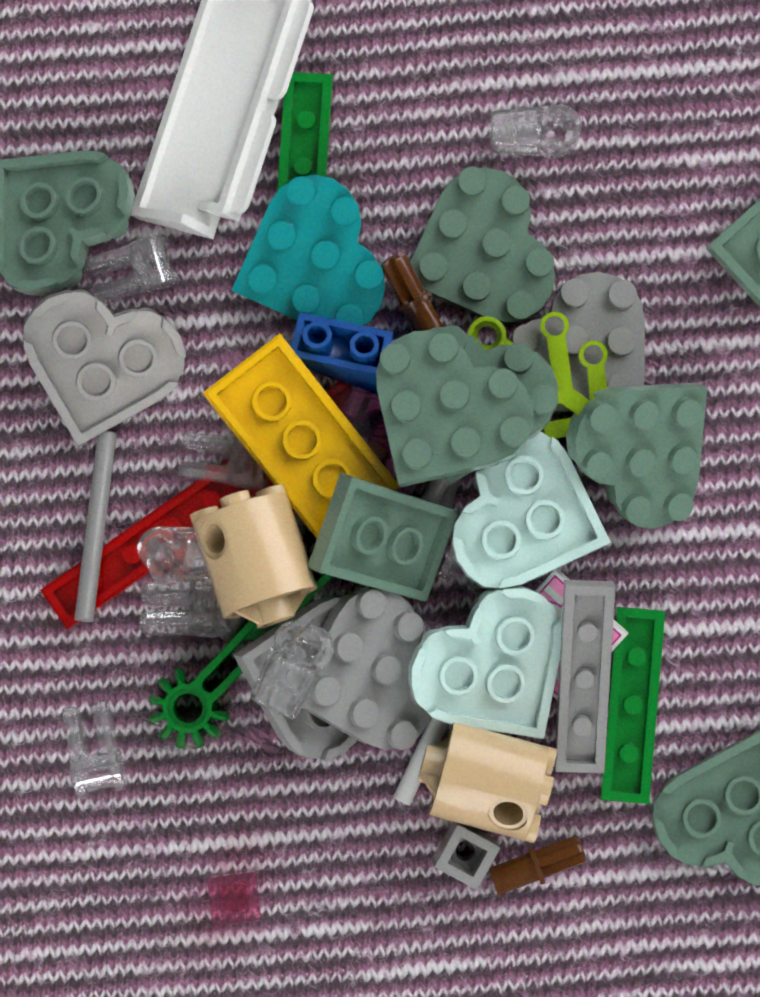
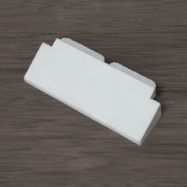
[131,0,314,239]

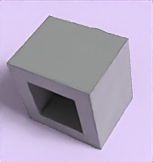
[432,821,501,890]

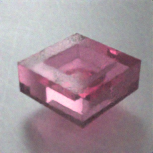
[207,870,262,927]

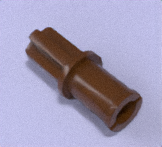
[381,253,443,331]
[489,836,586,896]

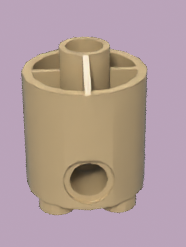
[190,484,318,628]
[417,722,557,843]

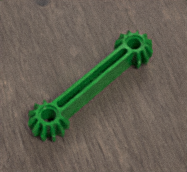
[148,558,334,749]

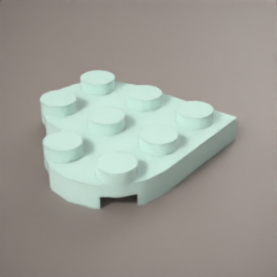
[452,431,611,589]
[408,586,562,739]

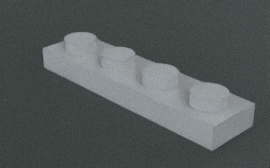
[554,580,615,773]

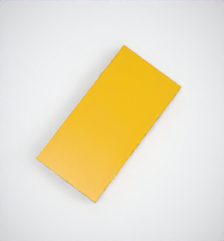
[202,333,399,539]

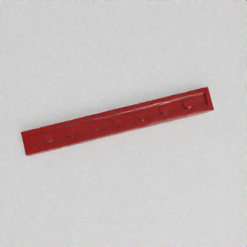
[40,382,381,629]

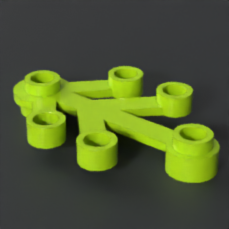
[468,311,608,439]

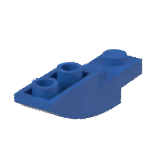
[291,312,395,395]

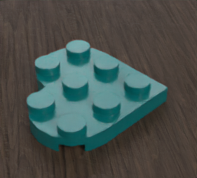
[231,174,385,325]

